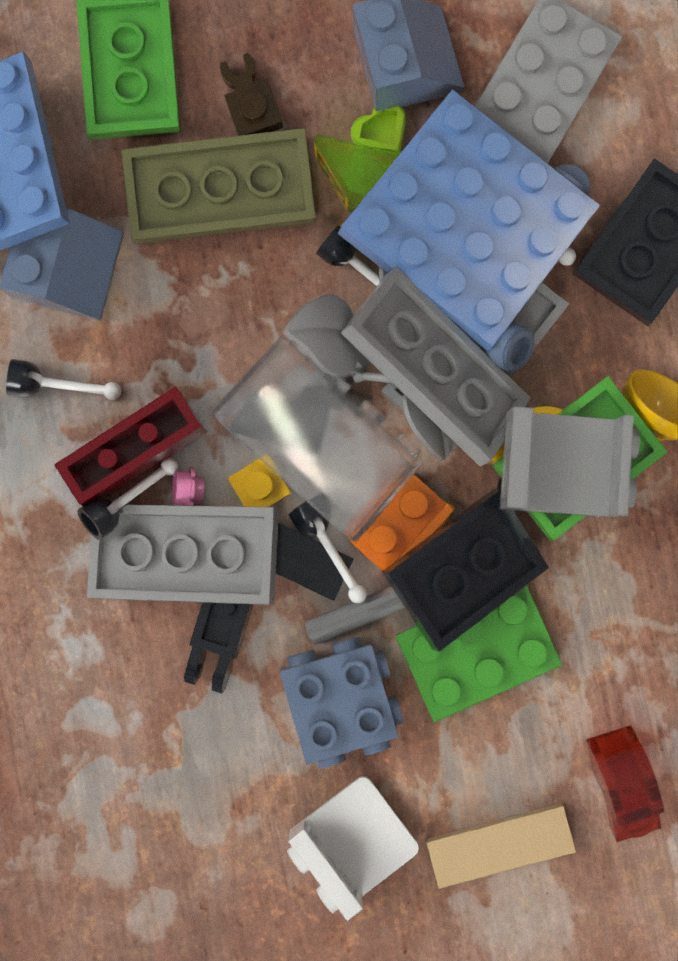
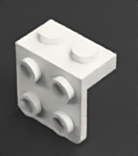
[287,776,419,921]

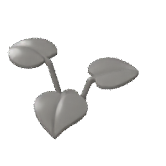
[283,267,454,461]

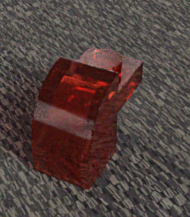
[586,725,665,842]

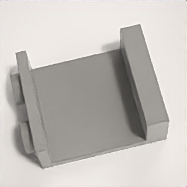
[500,407,640,518]

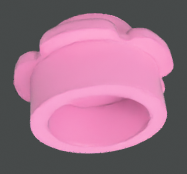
[171,467,204,506]

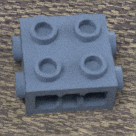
[280,637,404,768]

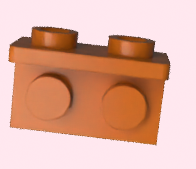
[349,472,456,571]

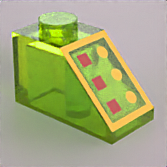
[314,134,399,213]

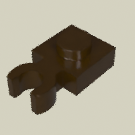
[220,53,283,136]

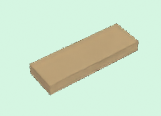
[426,803,576,889]

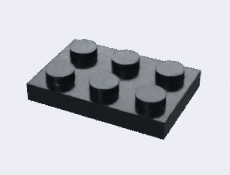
[572,158,678,327]
[382,489,549,652]

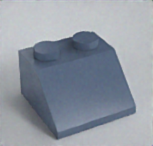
[353,0,465,112]
[0,208,124,321]

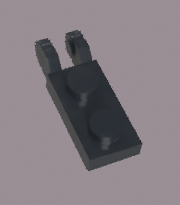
[184,603,253,694]

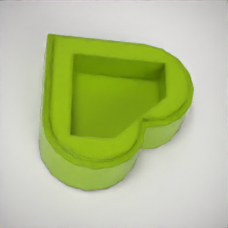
[351,106,406,158]

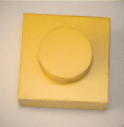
[227,454,291,507]

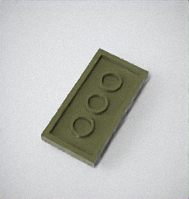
[121,128,316,244]

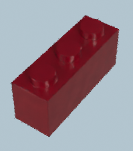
[54,386,207,506]

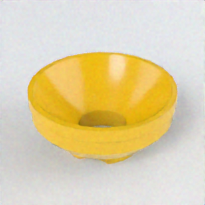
[622,369,678,442]

